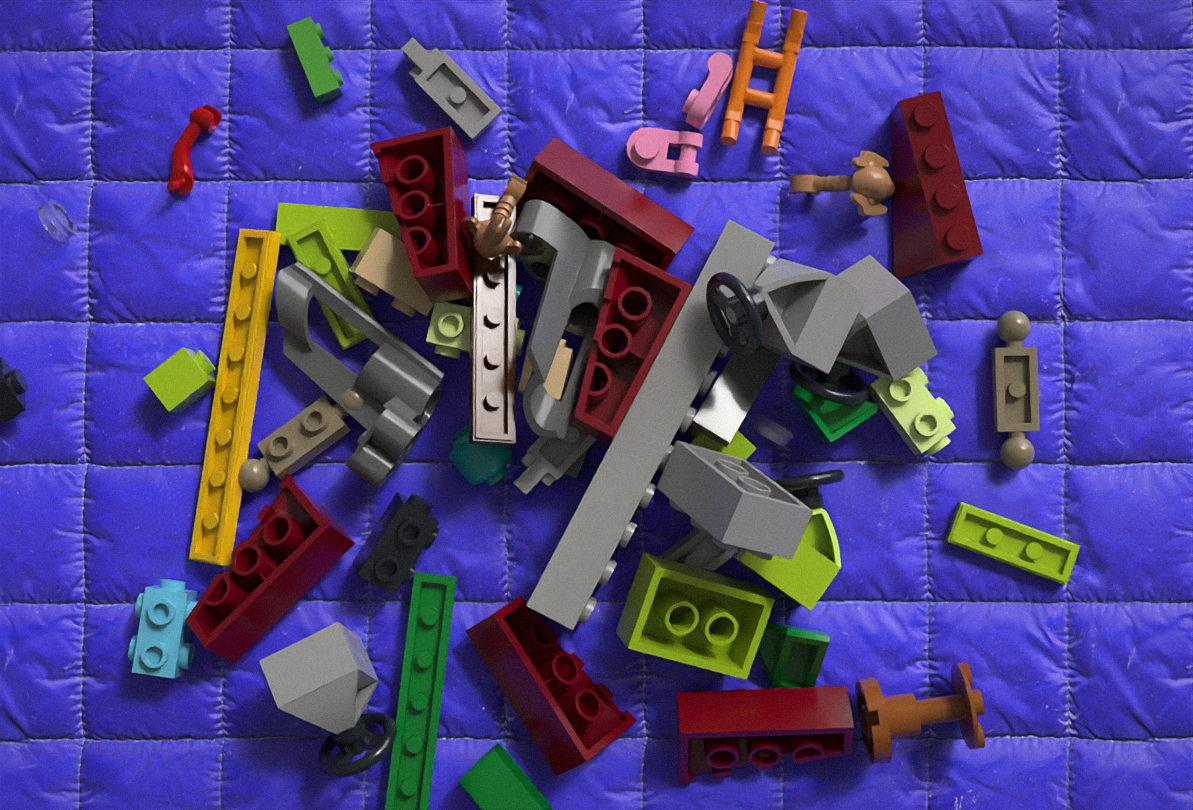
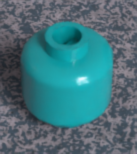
[449,424,512,485]

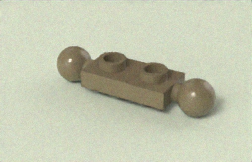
[991,310,1040,470]
[238,388,365,492]

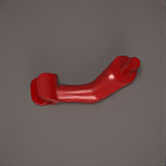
[167,105,222,195]

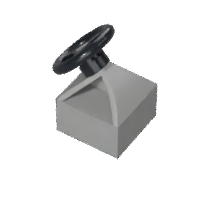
[789,254,938,405]
[706,258,867,374]
[259,622,397,778]

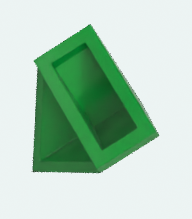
[789,384,879,445]
[756,621,830,689]

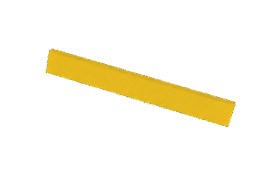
[189,229,282,566]

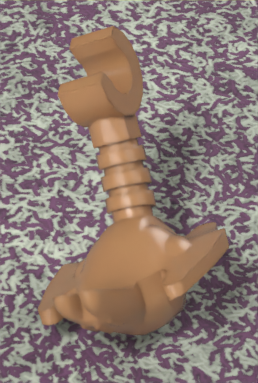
[789,151,895,216]
[461,174,528,258]

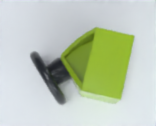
[733,469,845,611]

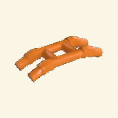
[720,0,808,155]

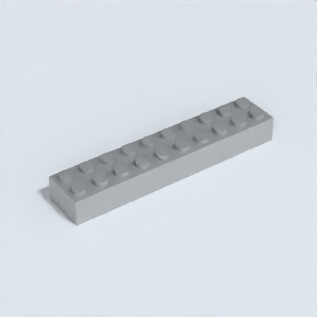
[526,219,777,630]

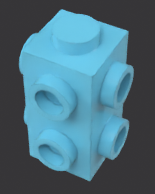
[128,579,198,679]

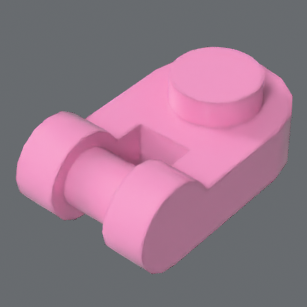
[682,52,733,130]
[626,127,703,178]

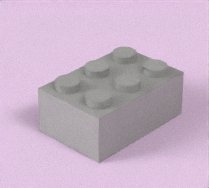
[657,441,813,560]

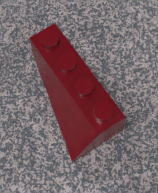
[891,91,984,280]
[371,126,474,304]
[516,137,695,272]
[572,246,693,446]
[185,474,355,663]
[465,596,637,776]
[676,686,854,786]

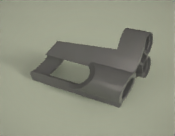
[512,200,616,439]
[275,261,445,489]

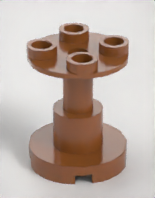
[855,662,985,764]

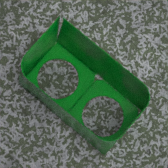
[459,743,552,810]

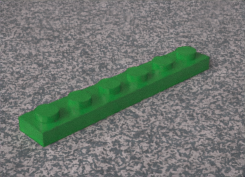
[385,572,458,810]

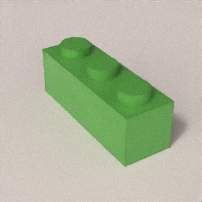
[286,17,344,103]

